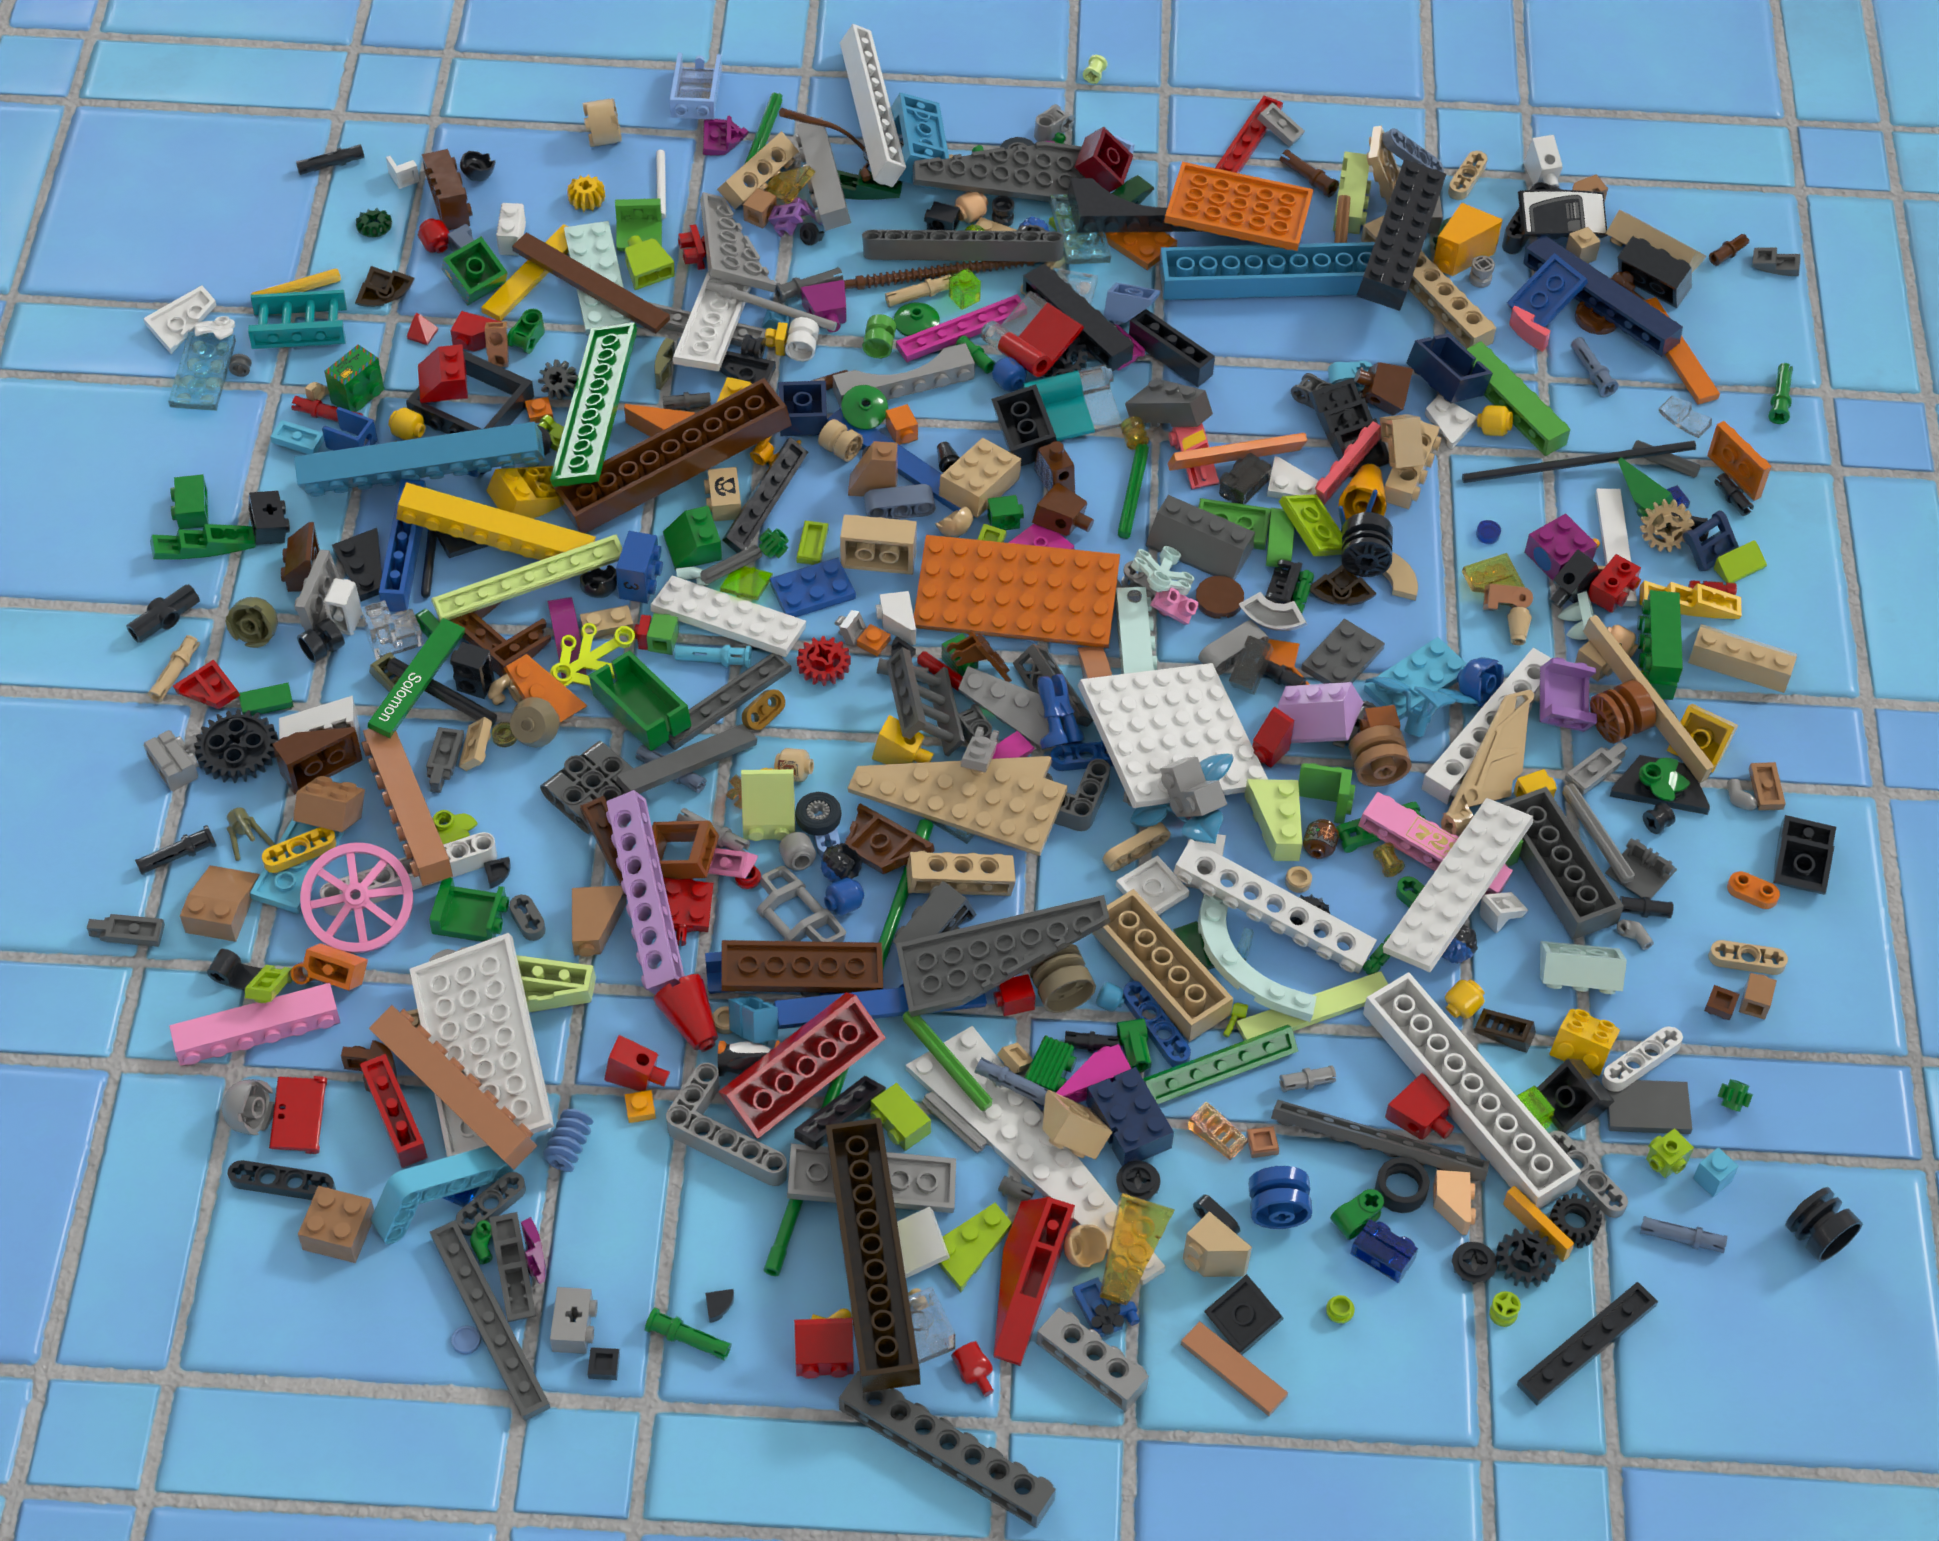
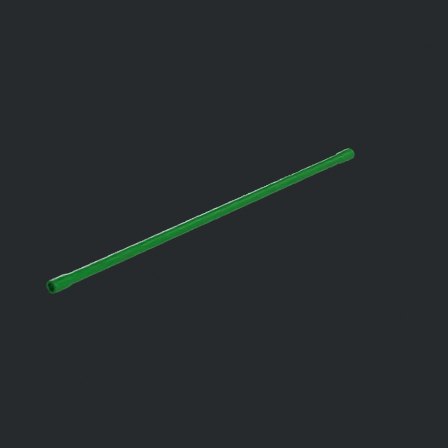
[763,819,934,1276]

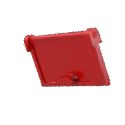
[269,1076,328,1154]

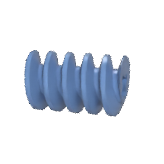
[543,1109,594,1172]

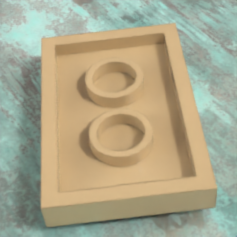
[1367,125,1400,205]

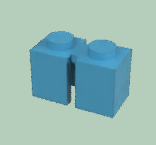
[729,995,779,1045]

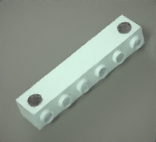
[1115,587,1157,674]

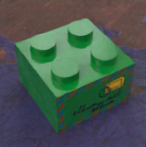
[441,236,508,306]
[324,344,384,412]

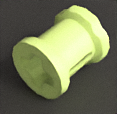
[1083,55,1108,84]

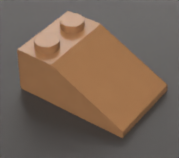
[180,865,260,942]

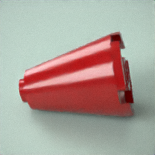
[653,974,718,1052]

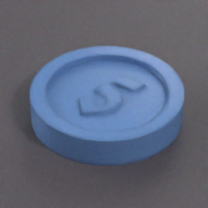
[451,1326,481,1354]

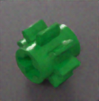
[759,528,789,558]
[1718,1079,1753,1112]

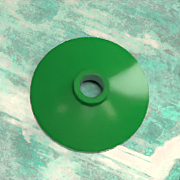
[894,302,940,337]
[841,385,888,430]

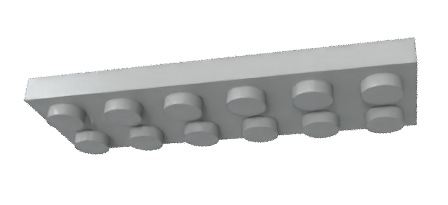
[787,1144,956,1213]

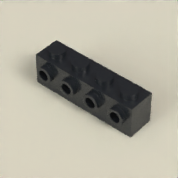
[1129,309,1215,387]

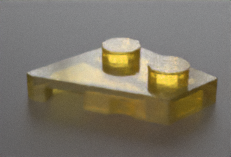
[764,165,816,204]
[1462,553,1525,593]

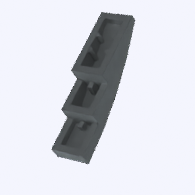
[489,1212,536,1322]

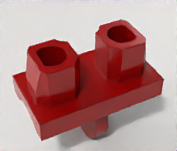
[678,224,706,270]

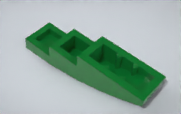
[150,524,256,559]

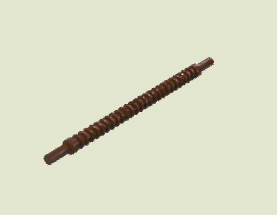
[844,261,1038,290]

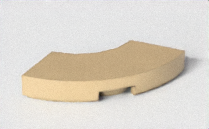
[1382,552,1418,601]

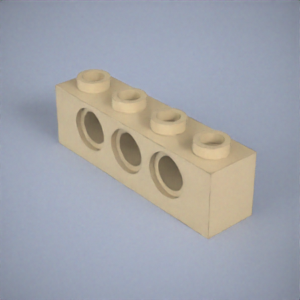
[717,131,799,209]
[1384,422,1442,509]
[906,851,1016,896]

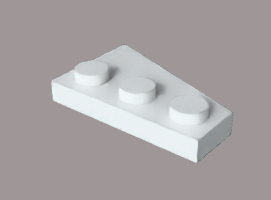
[144,285,216,354]

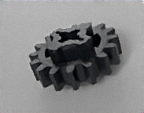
[1045,338,1088,377]
[1495,1228,1558,1288]

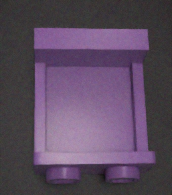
[1540,657,1597,732]

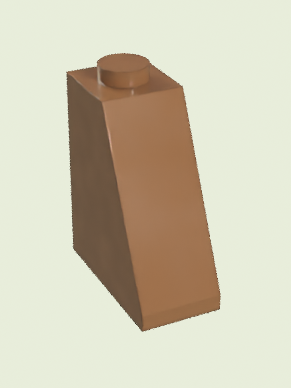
[848,441,898,497]
[572,885,626,957]

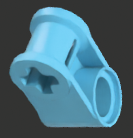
[1327,361,1373,392]

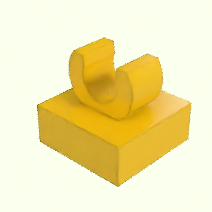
[765,322,788,356]

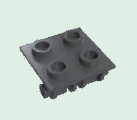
[1605,838,1677,900]

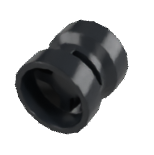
[991,196,1014,227]

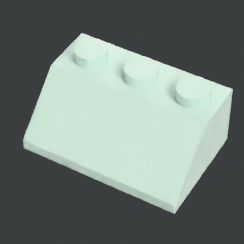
[1540,941,1627,994]

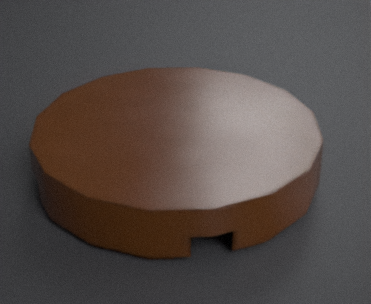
[1575,301,1618,335]
[1196,576,1244,619]

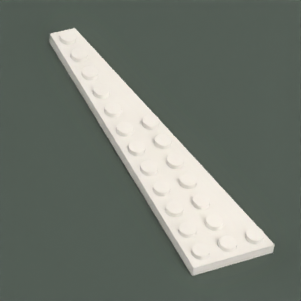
[906,1026,1166,1286]

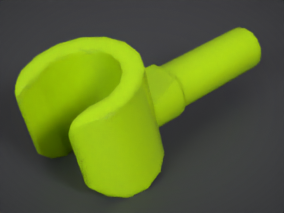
[1223,1003,1248,1038]

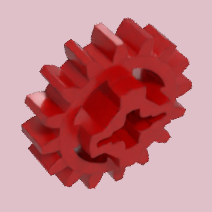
[797,636,851,686]

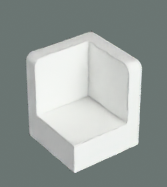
[386,156,420,189]

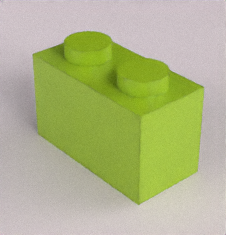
[870,1082,931,1151]

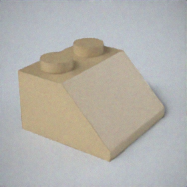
[1042,1090,1112,1160]
[1183,1212,1252,1277]

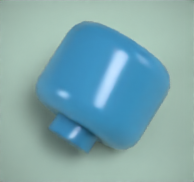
[1096,982,1125,1012]

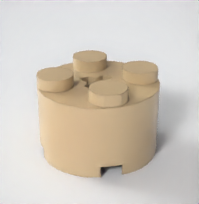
[583,98,622,147]

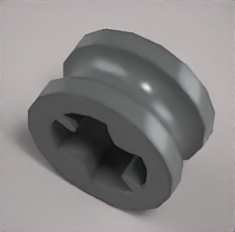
[229,354,252,377]

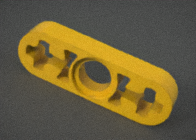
[262,827,337,873]

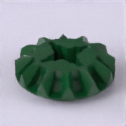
[356,208,392,237]

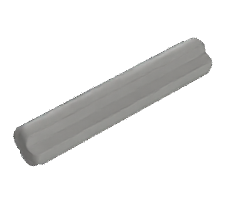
[922,1092,987,1153]

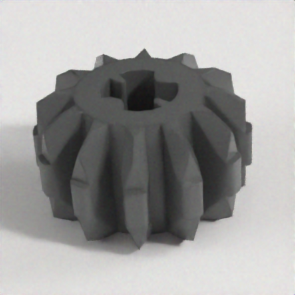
[538,359,578,400]

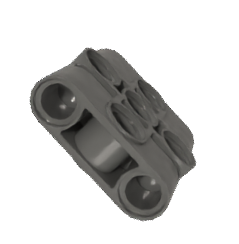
[540,741,633,834]

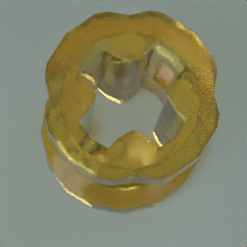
[1373,843,1405,877]

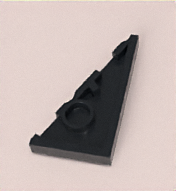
[719,351,776,384]

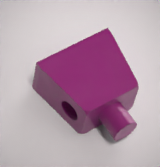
[801,280,847,332]

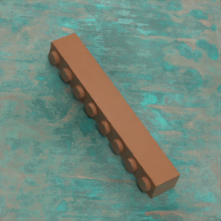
[361,729,453,886]
[369,1005,537,1170]

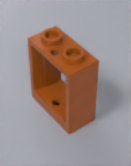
[652,820,719,879]

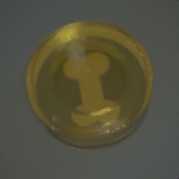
[492,722,517,747]

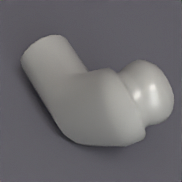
[1727,779,1758,811]

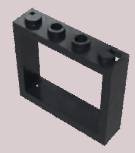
[406,350,534,434]

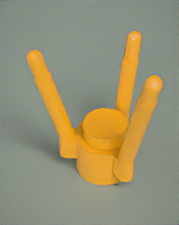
[750,435,801,466]

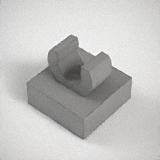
[834,610,866,646]

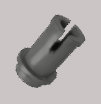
[998,1176,1035,1201]

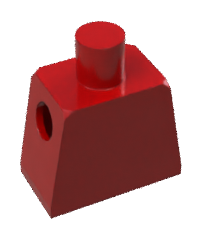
[604,1035,670,1092]
[1385,1073,1454,1140]

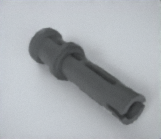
[775,267,843,304]

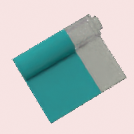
[1023,364,1123,441]

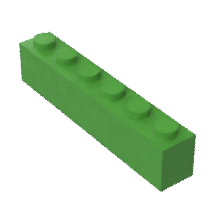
[1466,341,1571,456]

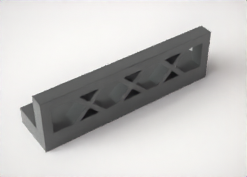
[1013,644,1093,730]

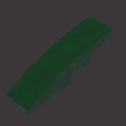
[809,169,903,200]

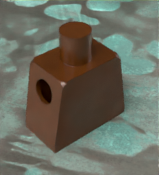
[1354,362,1413,416]
[1032,482,1094,536]

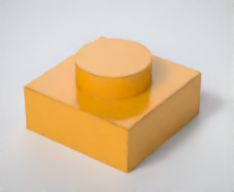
[624,1090,656,1123]

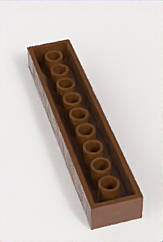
[554,378,792,534]

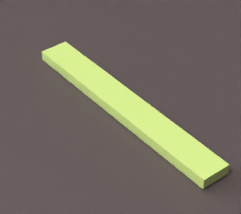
[431,534,622,621]

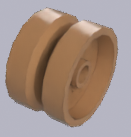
[1349,725,1412,787]

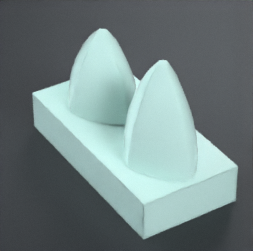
[1558,591,1594,641]

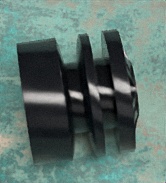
[1341,512,1393,577]
[1785,1187,1863,1262]

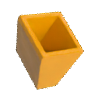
[1433,203,1503,276]

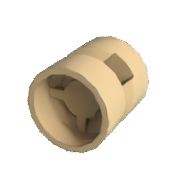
[818,419,863,462]

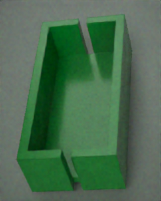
[1637,590,1683,700]
[589,650,692,751]

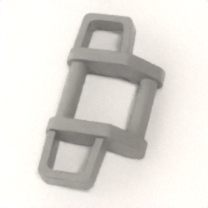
[756,866,846,942]

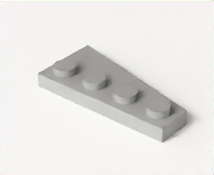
[958,666,1049,751]

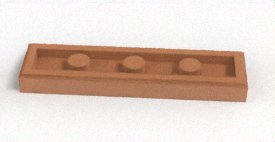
[1181,1321,1288,1416]

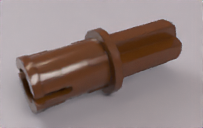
[1709,234,1749,266]

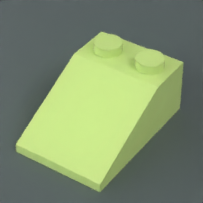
[741,769,795,841]

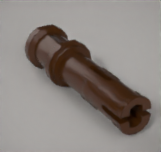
[1280,149,1339,197]

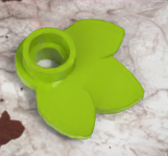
[432,810,478,845]

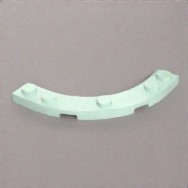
[1198,894,1317,1022]

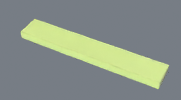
[1236,971,1388,1041]

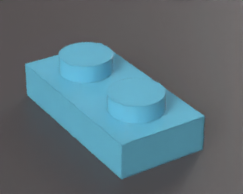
[270,420,324,454]

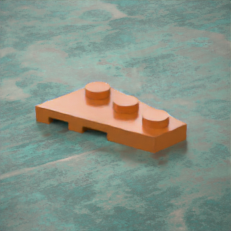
[504,654,588,723]

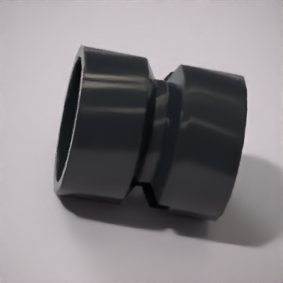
[297,618,345,663]

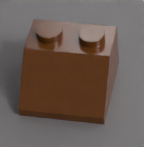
[281,522,320,592]

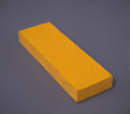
[1503,1186,1574,1262]

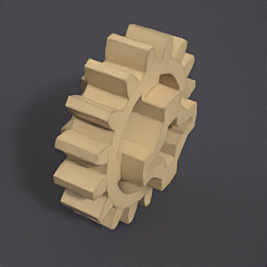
[1640,499,1694,552]

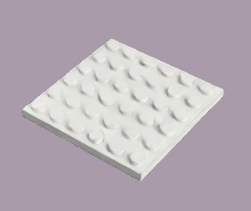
[1078,663,1268,808]

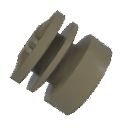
[1027,944,1096,1013]

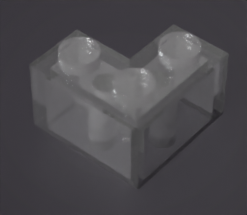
[361,600,424,660]

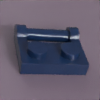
[1683,510,1739,571]

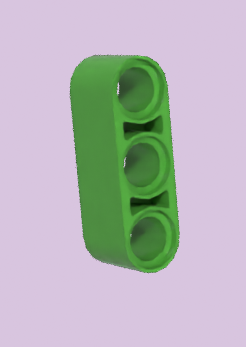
[1266,508,1294,568]

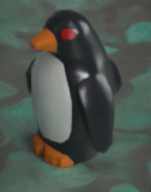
[718,1040,780,1077]

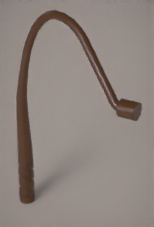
[779,108,871,182]

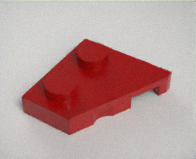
[173,659,240,709]

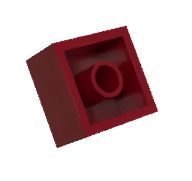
[1074,127,1134,192]

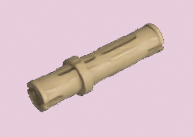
[885,274,954,307]
[148,635,200,702]

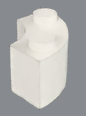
[1239,592,1308,631]

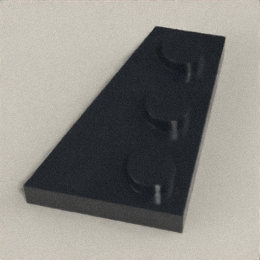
[332,528,382,601]

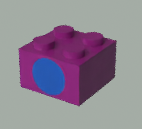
[1524,513,1597,581]

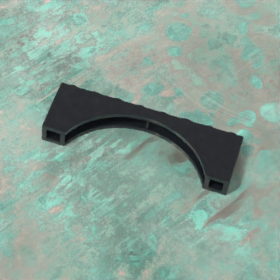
[1067,178,1205,233]

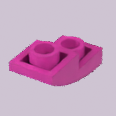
[992,731,1035,759]

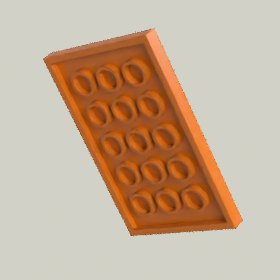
[1164,161,1314,251]

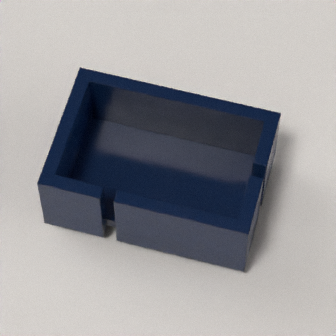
[1406,333,1493,403]
[1086,1067,1174,1166]

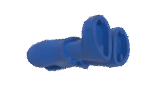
[1038,674,1085,749]

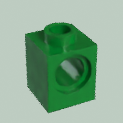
[987,495,1024,530]

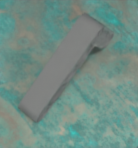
[666,1063,787,1186]

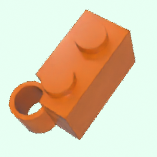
[291,943,368,991]

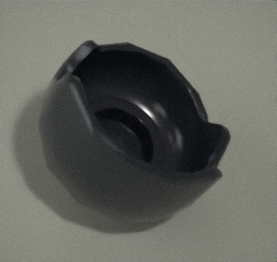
[460,151,496,181]
[580,565,617,598]

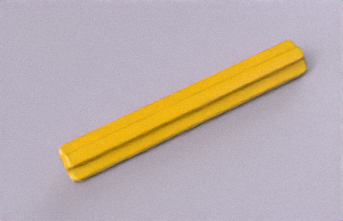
[251,268,341,295]

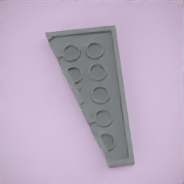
[700,192,777,292]

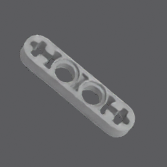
[1549,1131,1628,1218]

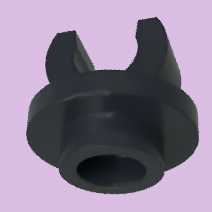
[800,222,825,246]

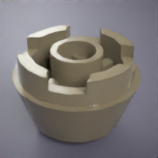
[510,697,560,748]

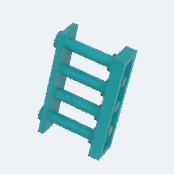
[248,290,347,349]

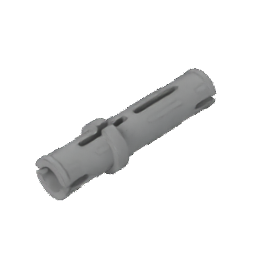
[677,808,750,852]

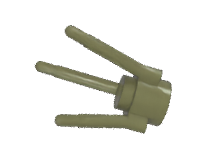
[227,808,276,861]

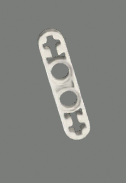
[1602,1027,1683,1092]

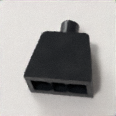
[1549,549,1600,609]

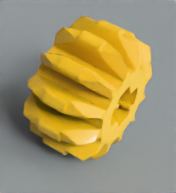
[567,174,606,212]

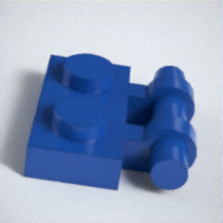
[1072,1272,1140,1338]

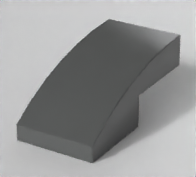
[1752,247,1801,276]

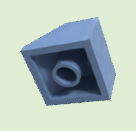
[1104,282,1160,325]

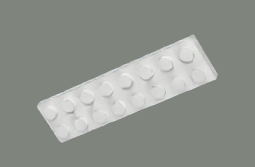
[1383,798,1533,972]

